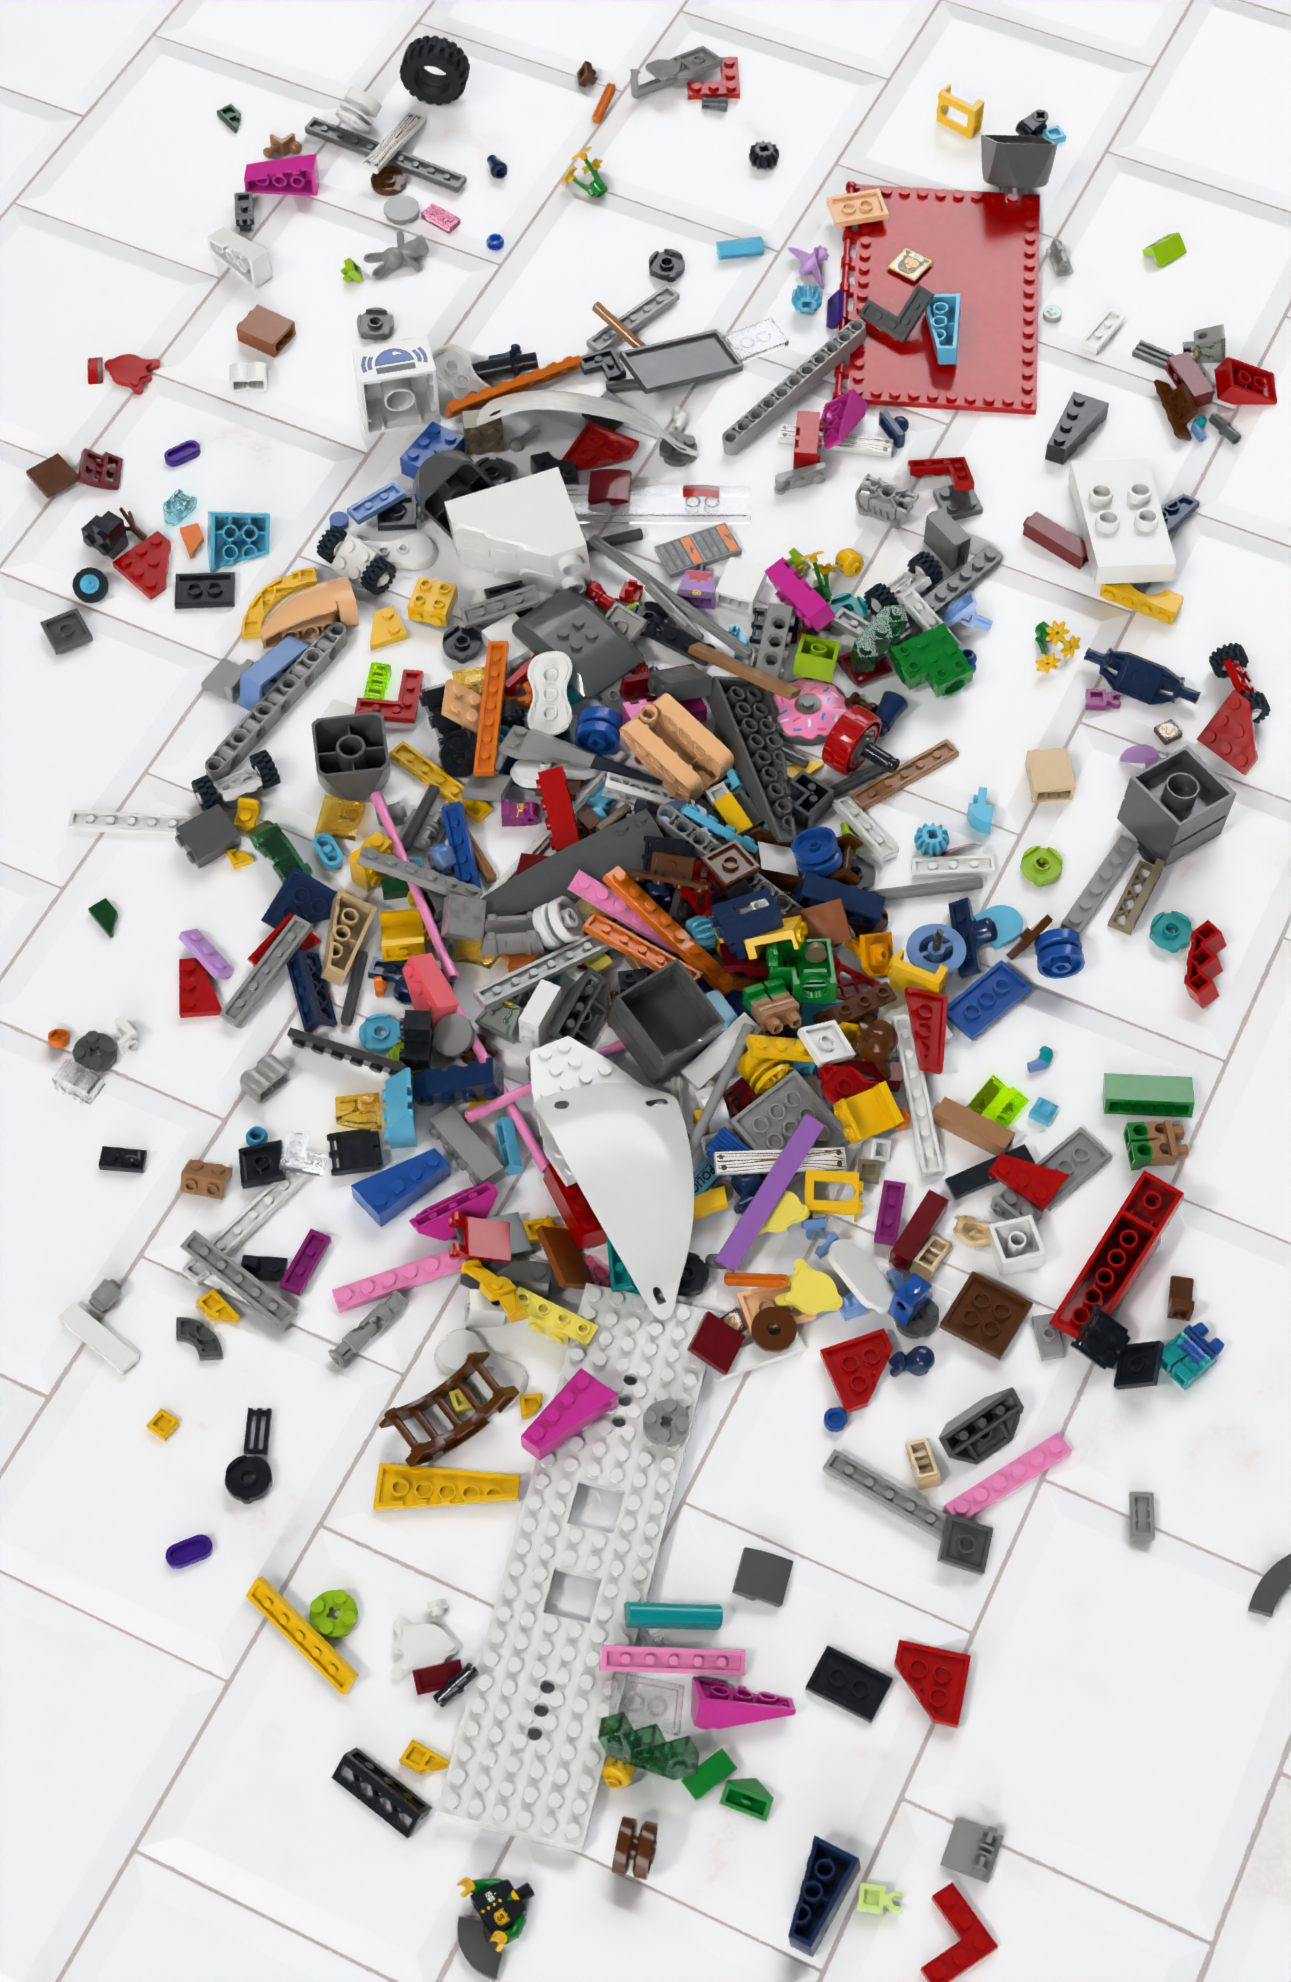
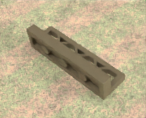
[1107,858,1165,935]

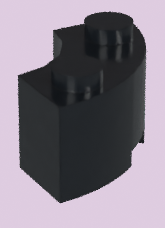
[530,451,579,491]

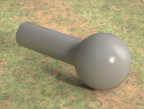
[509,425,541,452]

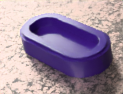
[164,440,201,467]
[165,1534,213,1569]

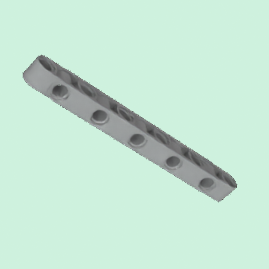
[205,622,348,782]

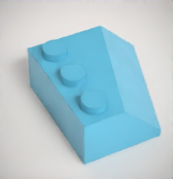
[207,511,270,572]

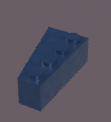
[413,1057,504,1107]

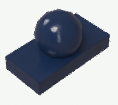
[878,408,909,449]

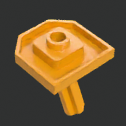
[845,932,894,977]

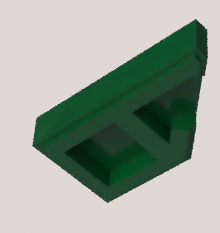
[88,898,118,938]

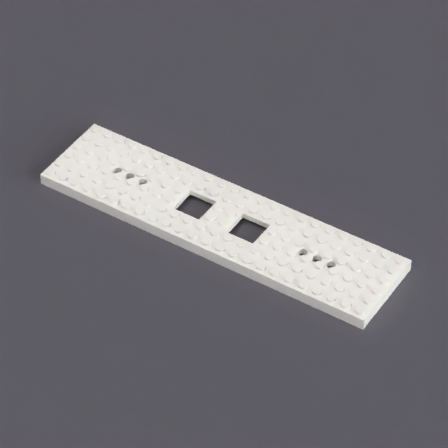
[436,1283,720,1853]

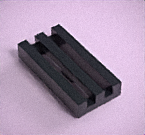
[244,1408,272,1455]

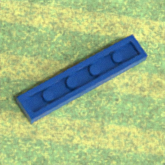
[441,801,483,896]

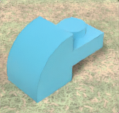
[967,787,994,834]

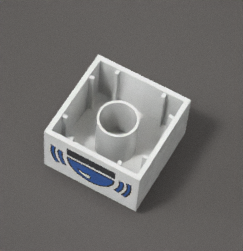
[352,337,440,435]

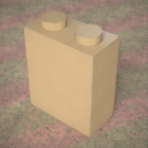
[1025,748,1076,803]

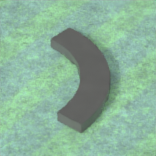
[1248,1554,1291,1617]

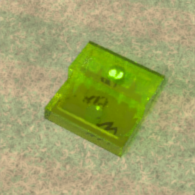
[966,1075,1029,1128]

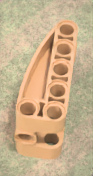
[619,693,734,802]

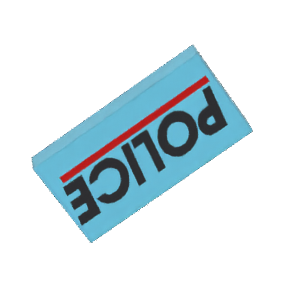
[693,1159,723,1197]

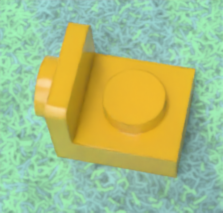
[233,797,260,832]

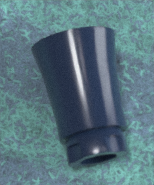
[874,691,908,737]

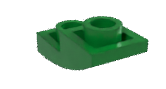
[681,1748,738,1801]

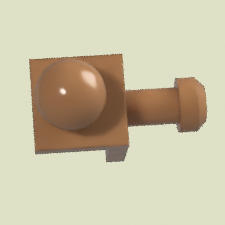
[263,133,302,159]

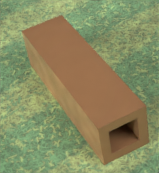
[932,1097,1015,1156]

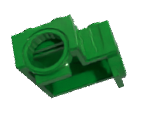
[890,623,973,698]
[765,939,837,1003]

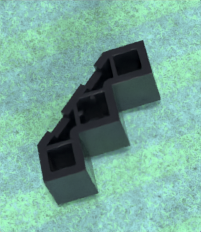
[419,683,468,748]

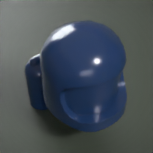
[731,1174,763,1215]
[888,1345,935,1377]

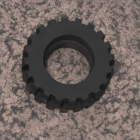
[400,35,470,105]

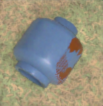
[427,842,456,875]

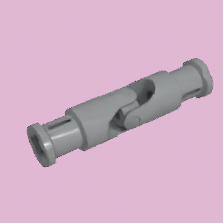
[328,1290,408,1367]

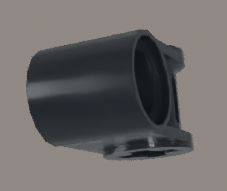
[1015,109,1049,136]

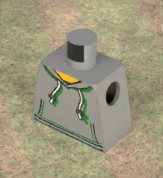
[1183,324,1225,363]
[474,993,523,1045]

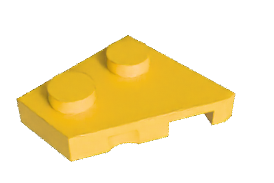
[370,605,407,650]

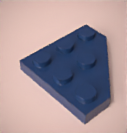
[261,866,337,929]

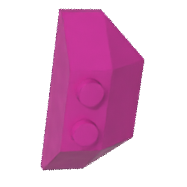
[409,1181,498,1241]

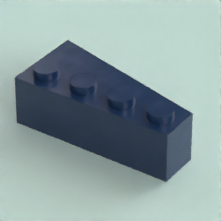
[791,872,886,928]
[788,1835,861,1958]

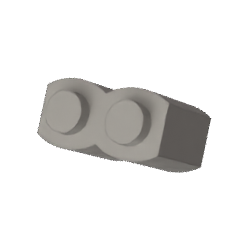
[239,1054,291,1104]

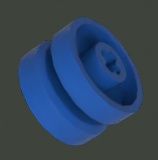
[575,706,622,756]
[791,827,843,877]
[1034,928,1085,979]

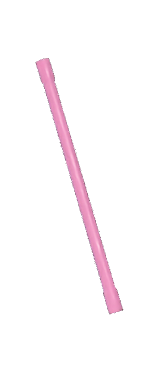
[370,791,459,982]
[443,974,550,1174]
[465,1040,626,1123]

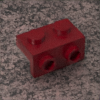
[723,1077,758,1118]

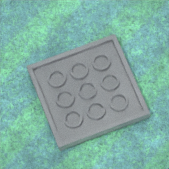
[728,1069,848,1191]

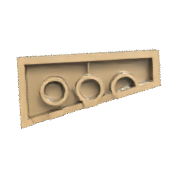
[321,889,377,986]

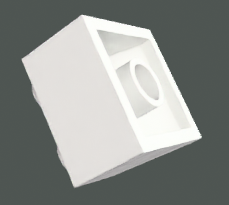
[988,1215,1046,1276]

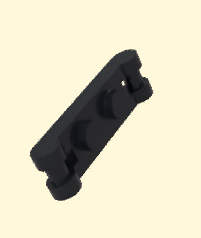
[644,615,716,666]

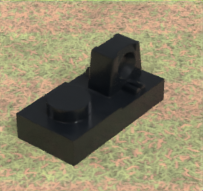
[98,1146,147,1173]
[241,1255,288,1282]

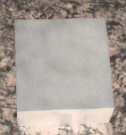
[441,894,486,944]

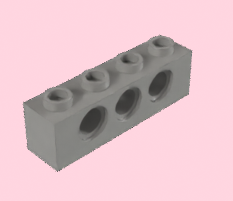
[755,603,796,680]

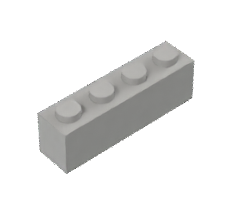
[429,1105,505,1186]

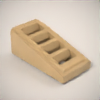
[909,1234,952,1282]
[905,1438,941,1490]

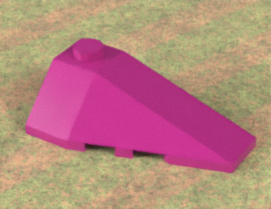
[691,1676,796,1730]

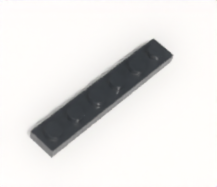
[287,1027,412,1077]

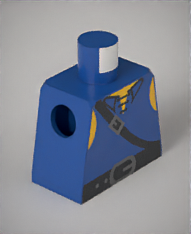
[888,1273,933,1327]

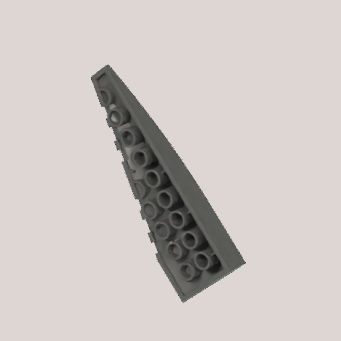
[706,676,796,842]

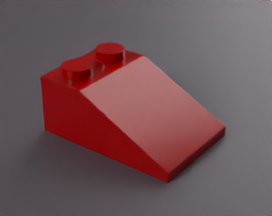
[1214,357,1277,405]

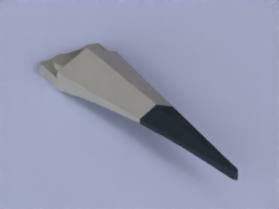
[499,725,662,785]

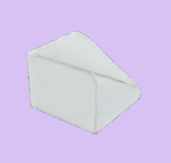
[862,1137,891,1162]

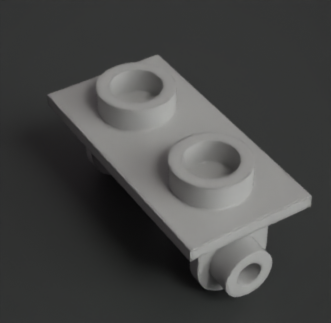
[1046,239,1074,275]

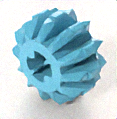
[791,282,823,314]
[914,822,950,857]
[684,915,716,951]

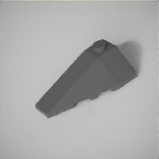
[460,1261,553,1301]

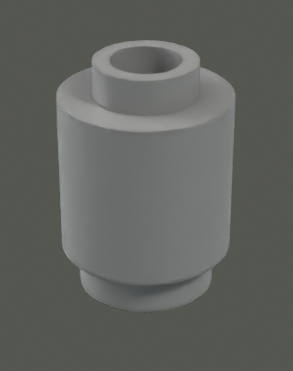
[375,802,407,826]
[88,1278,122,1313]

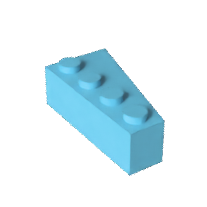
[925,294,961,364]

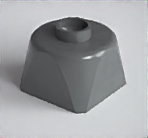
[981,135,1058,194]
[413,449,496,540]
[311,711,391,801]

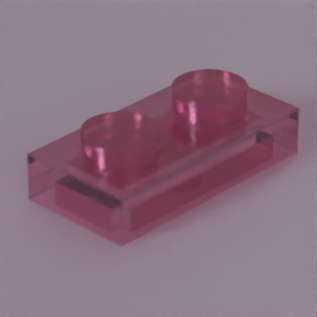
[421,203,461,234]

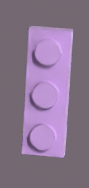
[178,928,234,980]

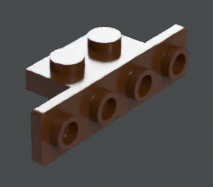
[1154,379,1199,441]
[626,851,713,893]
[813,982,897,1025]

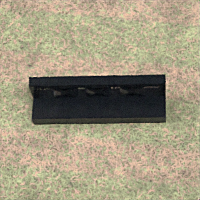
[331,1747,433,1838]

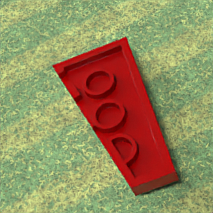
[904,986,948,1075]

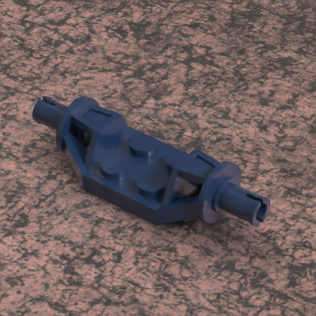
[1084,648,1201,705]

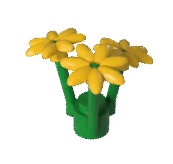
[562,147,608,198]
[794,551,838,602]
[1035,620,1080,674]

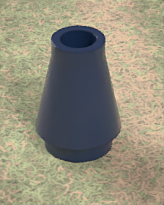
[487,155,507,179]

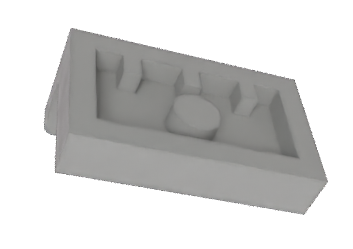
[990,1187,1043,1224]

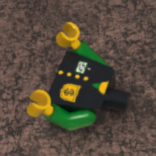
[456,1877,535,1952]

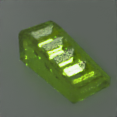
[363,662,392,700]

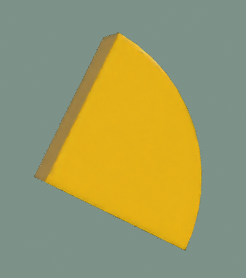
[226,849,253,870]
[519,1393,543,1420]

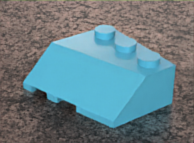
[382,1068,417,1149]

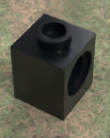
[501,698,526,729]

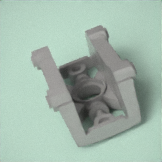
[855,474,919,529]
[481,912,545,957]

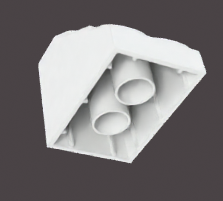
[444,467,592,595]

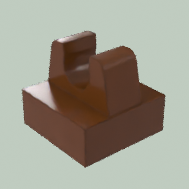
[577,61,598,87]

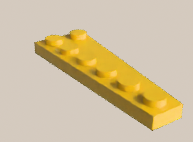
[373,1463,521,1511]

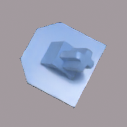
[940,590,993,631]

